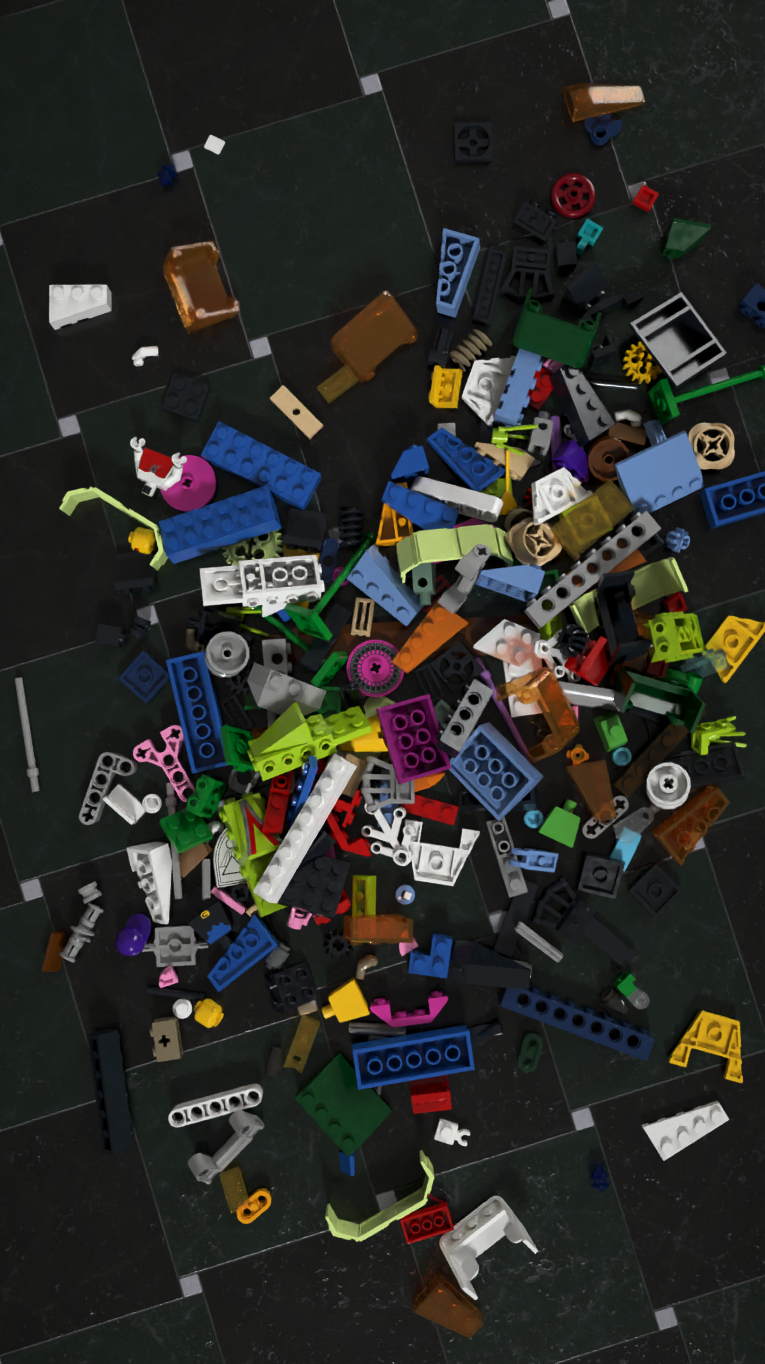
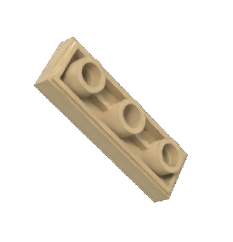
[270,385,323,439]

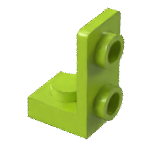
[691,719,736,755]

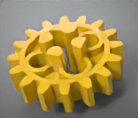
[622,341,662,384]

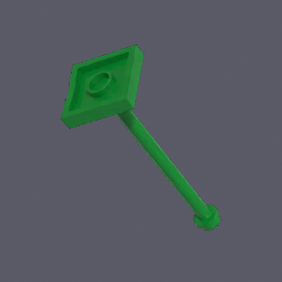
[648,365,765,427]
[284,532,377,641]
[252,605,350,687]

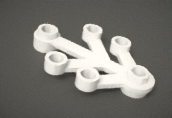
[532,629,581,683]
[361,798,416,866]

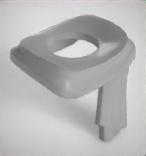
[228,769,261,794]

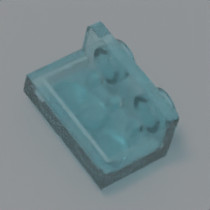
[680,648,729,677]

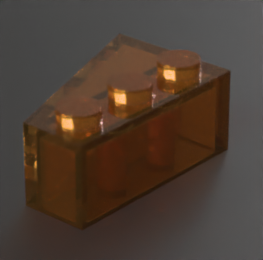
[566,760,617,822]
[343,914,413,945]
[413,1273,484,1338]

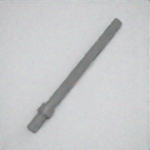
[15,678,40,792]
[165,783,183,899]

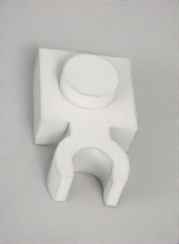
[434,1118,470,1146]

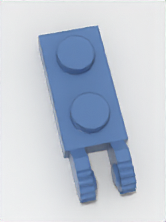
[508,848,559,872]

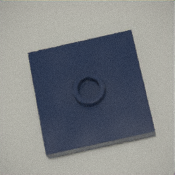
[118,650,170,704]

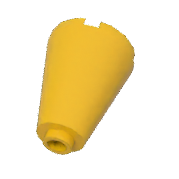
[337,714,388,752]

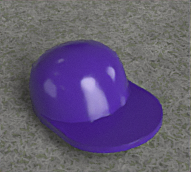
[115,913,151,956]

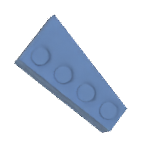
[436,228,480,318]
[493,348,544,427]
[347,543,424,626]

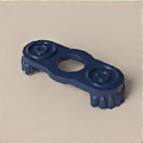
[319,538,339,583]

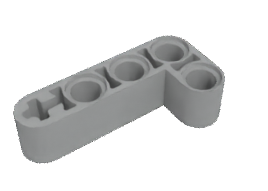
[79,752,137,825]

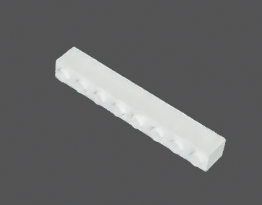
[253,753,357,903]

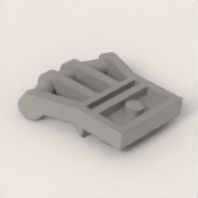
[361,756,415,812]

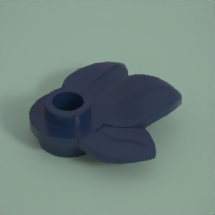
[584,109,622,145]

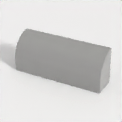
[543,680,620,712]

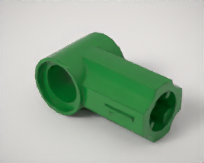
[665,666,704,694]

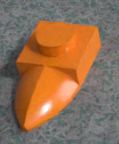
[414,771,445,792]

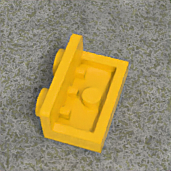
[428,365,463,408]

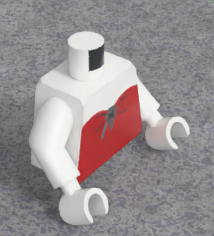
[130,437,187,497]

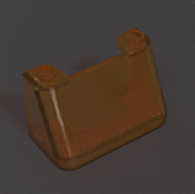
[163,241,240,332]
[331,291,418,383]

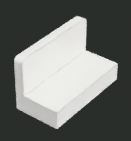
[103,784,146,825]

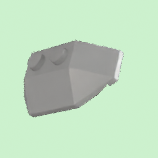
[247,662,327,716]

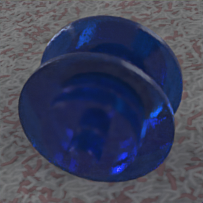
[157,164,178,186]
[590,1167,611,1192]

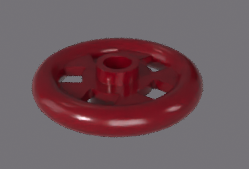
[551,173,596,218]

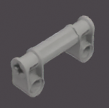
[438,544,491,614]
[188,1110,265,1184]

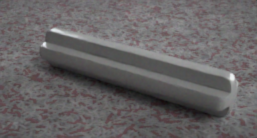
[514,921,563,962]
[349,1022,406,1036]

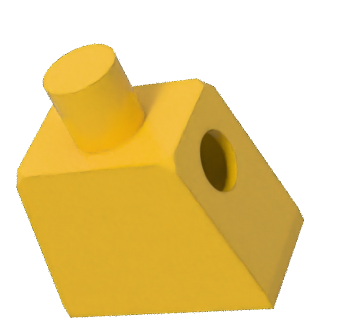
[321,977,370,1023]

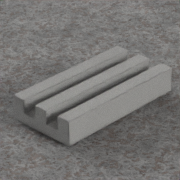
[202,859,210,901]

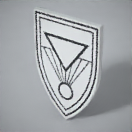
[213,828,248,888]

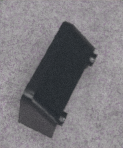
[594,570,652,666]

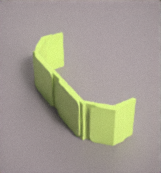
[59,486,168,570]
[396,524,513,583]
[568,557,688,637]
[325,1150,434,1242]

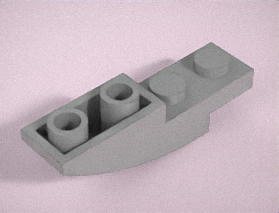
[486,816,528,898]

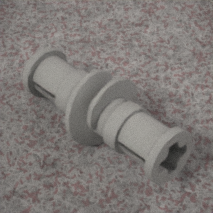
[59,902,104,963]

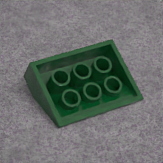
[295,1052,392,1157]

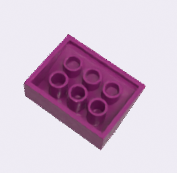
[376,694,451,785]

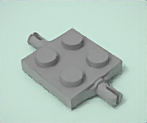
[142,925,209,967]

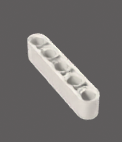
[410,476,503,522]
[168,1083,263,1127]

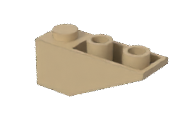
[474,442,535,481]

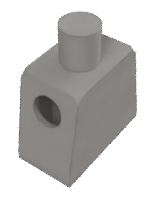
[526,411,553,461]

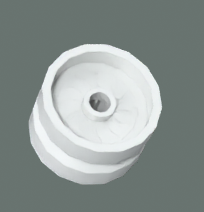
[646,762,691,809]

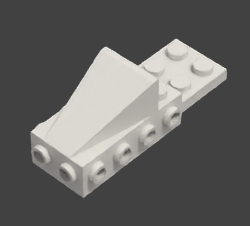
[200,555,324,617]

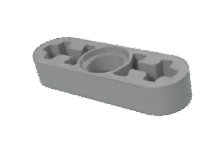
[581,795,629,839]

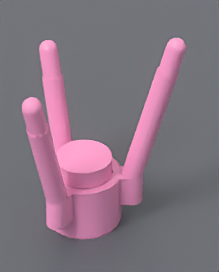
[287,908,312,930]

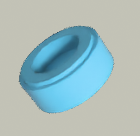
[611,747,632,766]
[523,810,543,828]

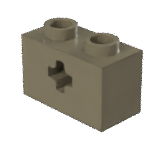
[150,1016,184,1062]

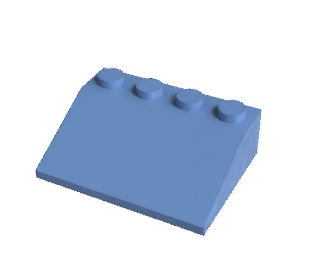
[615,431,704,517]
[475,564,545,602]
[449,722,544,821]

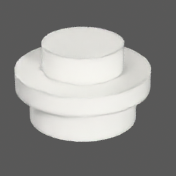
[142,794,162,813]
[173,998,192,1019]

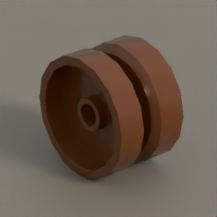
[586,435,630,482]

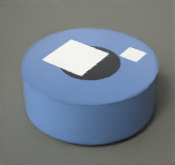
[396,884,415,904]

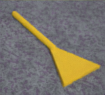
[499,450,518,515]

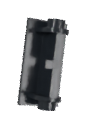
[339,679,366,714]

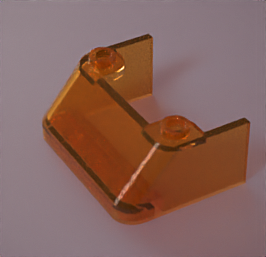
[496,667,580,764]

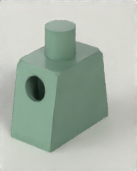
[412,562,436,605]

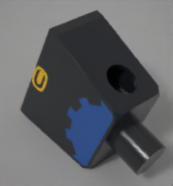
[188,900,233,949]

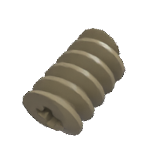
[450,329,492,372]

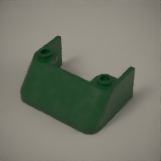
[511,288,602,368]
[613,665,706,734]

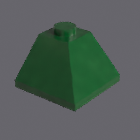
[661,218,711,259]

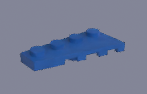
[427,427,506,493]
[381,481,459,530]
[286,755,318,829]
[207,913,280,992]

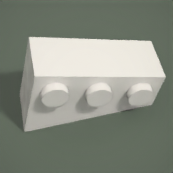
[49,285,111,330]

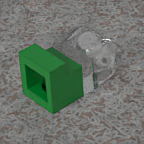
[613,970,650,1009]

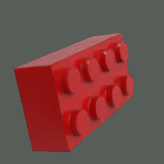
[400,1202,454,1244]

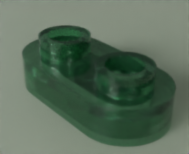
[517,1032,543,1073]

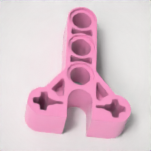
[133,725,196,802]

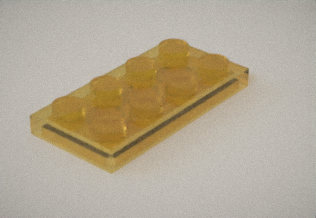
[550,479,635,559]

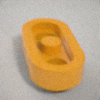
[237,1188,272,1224]

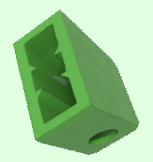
[593,712,628,752]
[537,799,580,848]

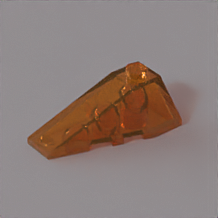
[562,83,645,122]

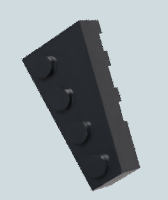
[549,364,616,447]

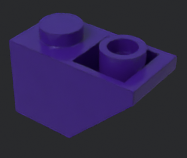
[551,439,589,483]

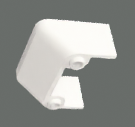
[439,1196,538,1300]

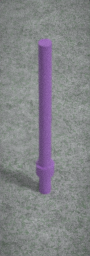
[476,657,533,761]

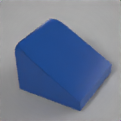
[339,1150,355,1176]

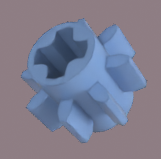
[666,527,690,553]

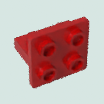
[564,636,610,686]
[333,789,363,827]
[409,1074,452,1114]

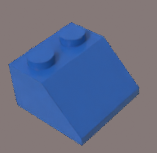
[391,445,429,484]

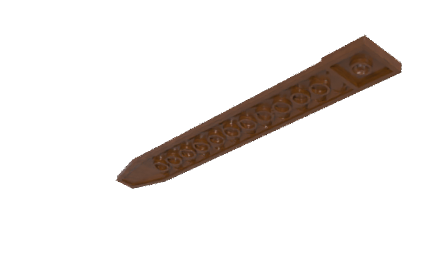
[261,613,566,665]

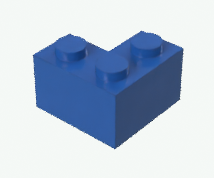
[408,933,452,978]

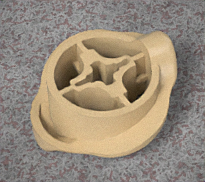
[688,423,735,470]
[505,517,562,566]

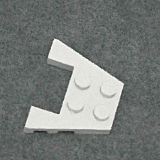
[405,819,480,886]

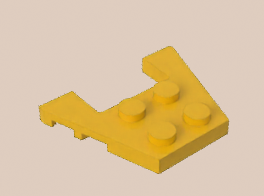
[667,1010,743,1083]

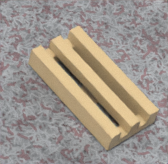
[351,597,375,637]

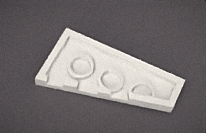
[642,1101,729,1161]

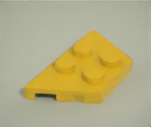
[704,616,765,683]

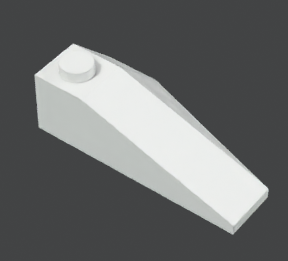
[127,842,172,925]

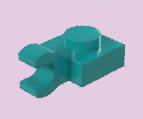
[576,219,603,256]

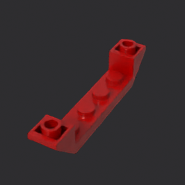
[310,758,371,857]

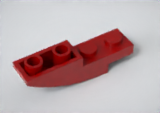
[262,759,295,835]

